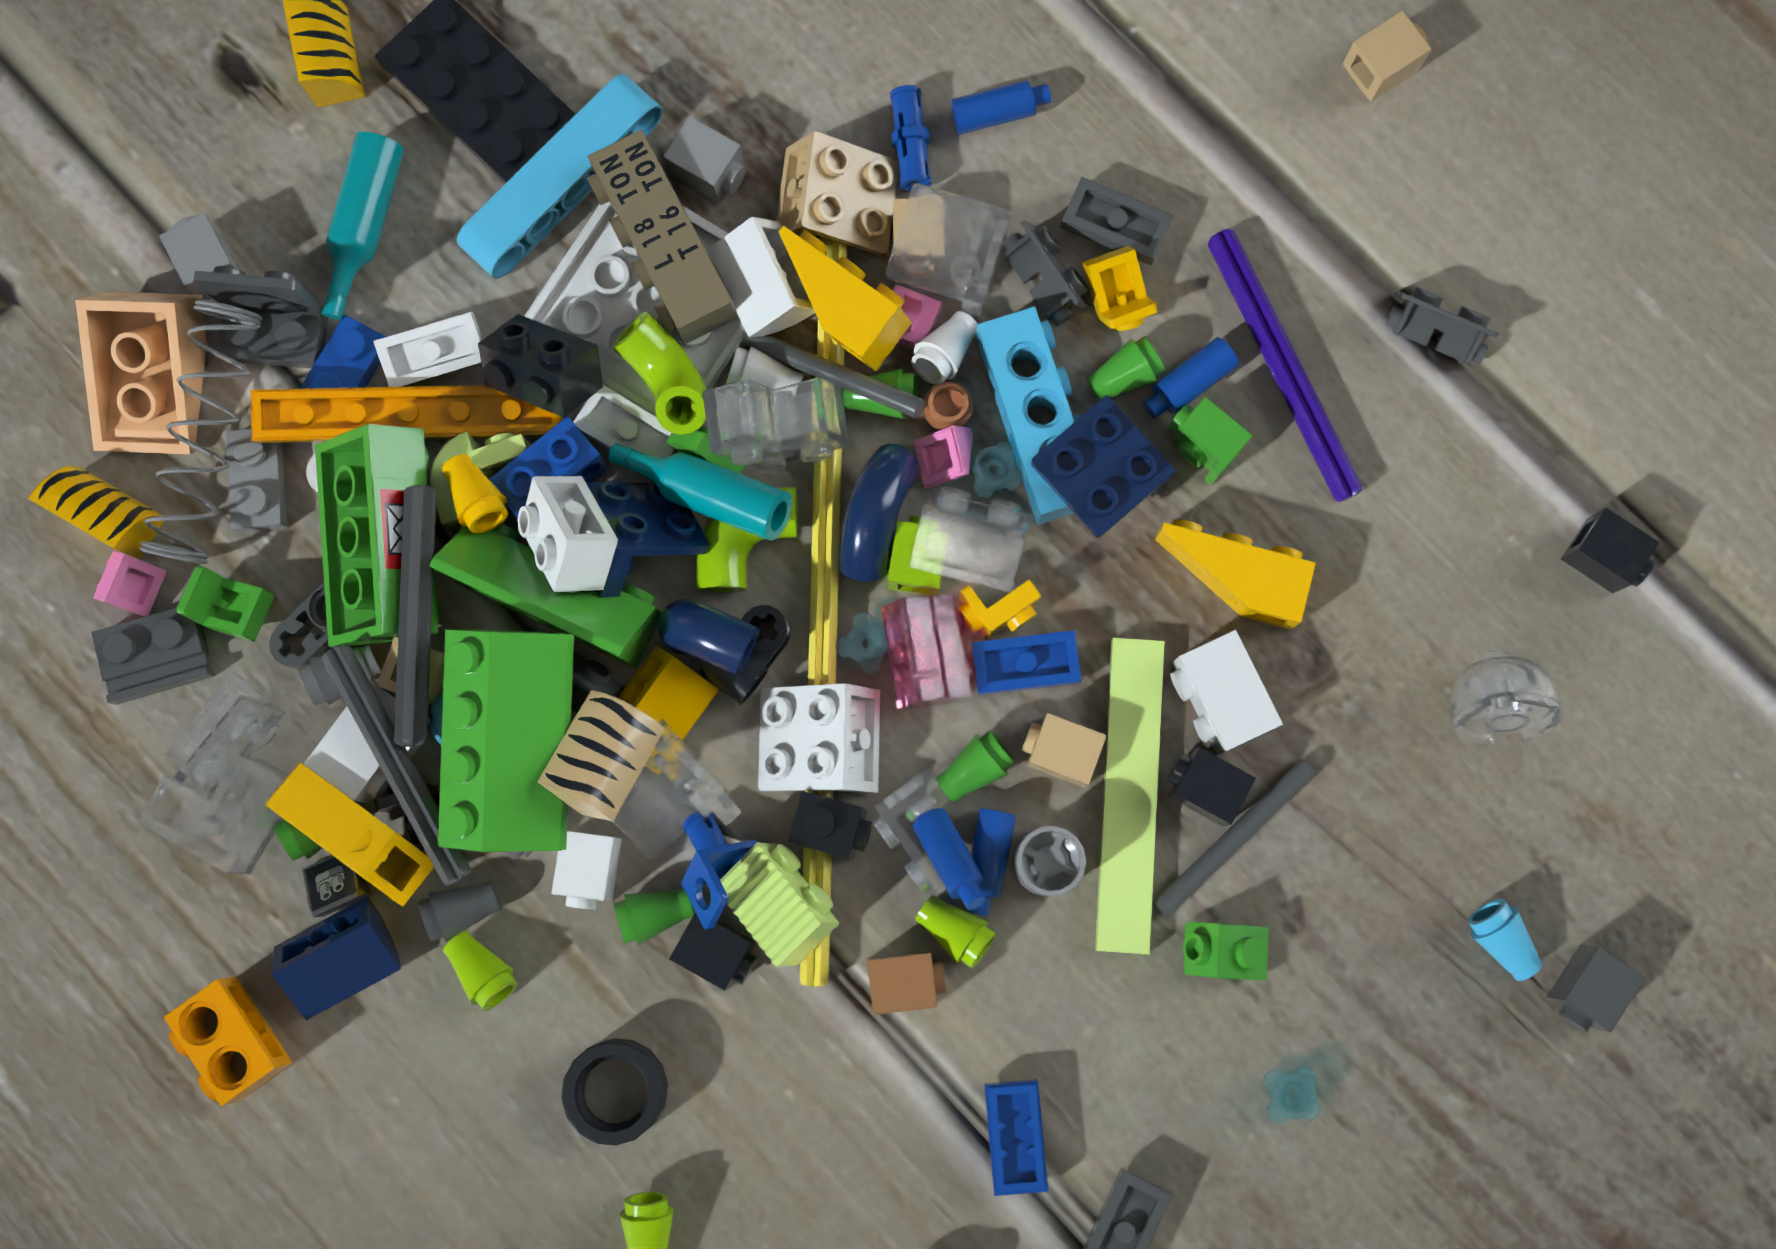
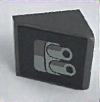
[302,856,372,917]

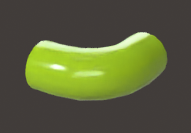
[612,311,708,435]
[695,487,798,593]

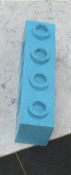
[975,307,1081,525]

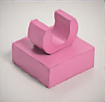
[893,284,942,349]
[93,551,167,617]

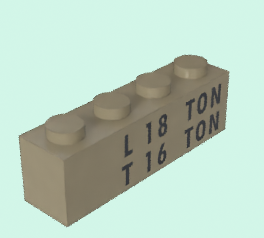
[587,129,738,345]

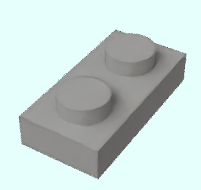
[225,429,288,533]

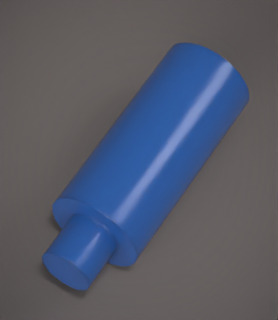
[950,80,1051,135]
[1143,337,1239,419]
[913,808,986,910]
[968,808,1016,916]

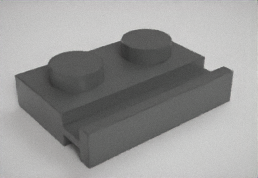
[91,607,215,705]

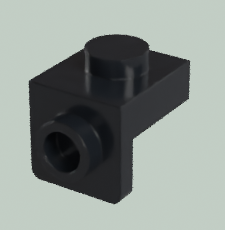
[788,791,873,860]

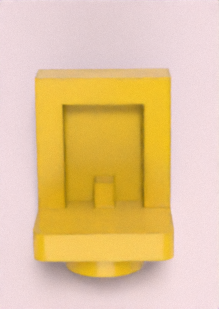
[1082,245,1158,331]
[957,579,1041,639]

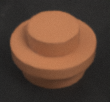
[923,381,974,430]

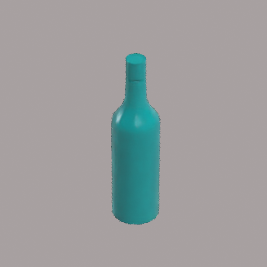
[321,131,405,320]
[608,443,792,541]

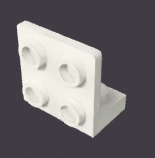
[758,683,880,793]

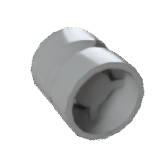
[1012,826,1086,896]

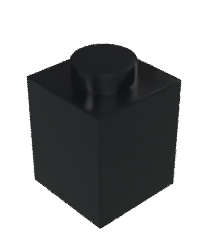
[1561,508,1660,593]
[1167,747,1256,827]
[669,912,758,991]

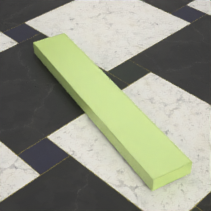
[1095,638,1165,955]

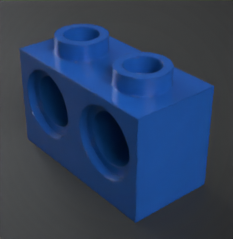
[489,416,610,518]

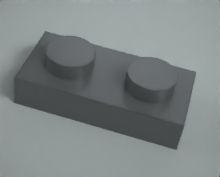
[1060,177,1174,266]
[1083,1167,1173,1249]

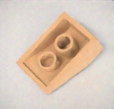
[75,292,207,454]

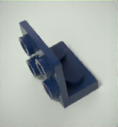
[1031,395,1176,538]
[586,481,710,597]

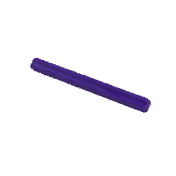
[1208,228,1362,502]

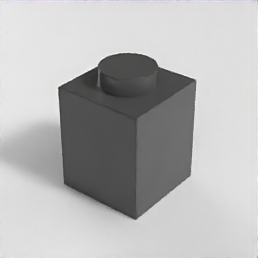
[1547,945,1646,1033]

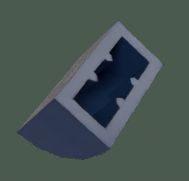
[271,897,401,1020]

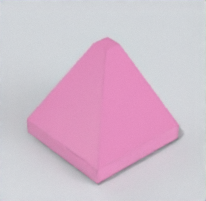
[913,425,973,490]

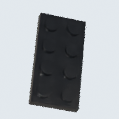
[374,0,576,184]

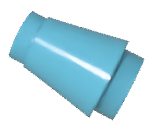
[1468,898,1543,981]

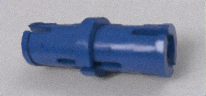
[890,85,932,191]

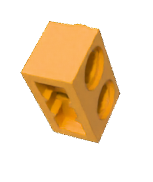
[163,976,293,1107]

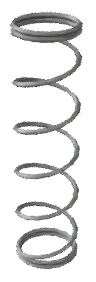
[138,299,263,564]

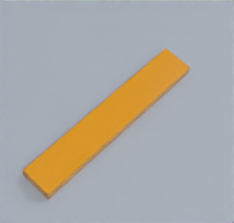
[250,385,564,443]

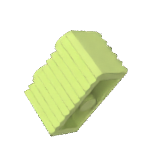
[720,842,839,967]

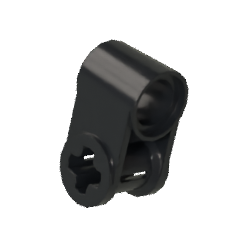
[700,605,791,705]

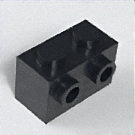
[478,314,603,418]

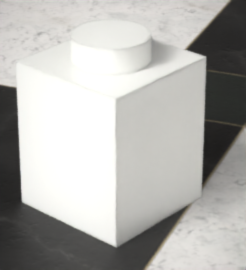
[551,831,622,910]

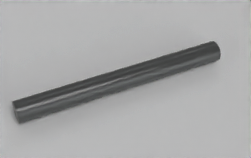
[742,332,925,419]
[1152,759,1316,918]

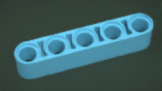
[457,74,663,279]

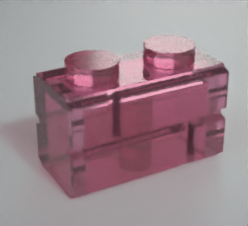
[881,594,974,710]

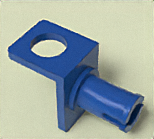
[681,810,758,930]

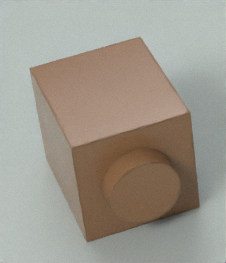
[867,951,946,1015]

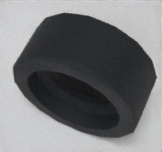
[561,1038,668,1146]

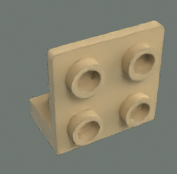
[776,131,899,256]

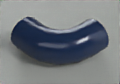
[839,443,919,582]
[657,599,759,676]

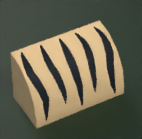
[537,690,665,821]

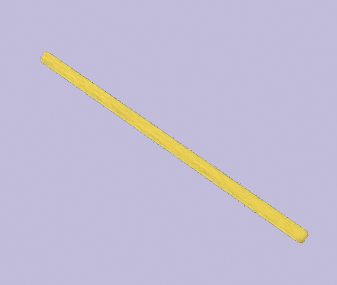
[800,237,847,987]

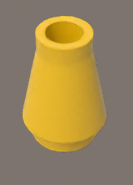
[442,454,508,534]

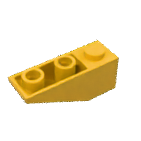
[779,226,912,372]
[1155,519,1316,630]
[264,762,434,907]

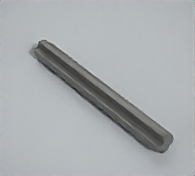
[394,485,436,747]
[322,644,471,885]

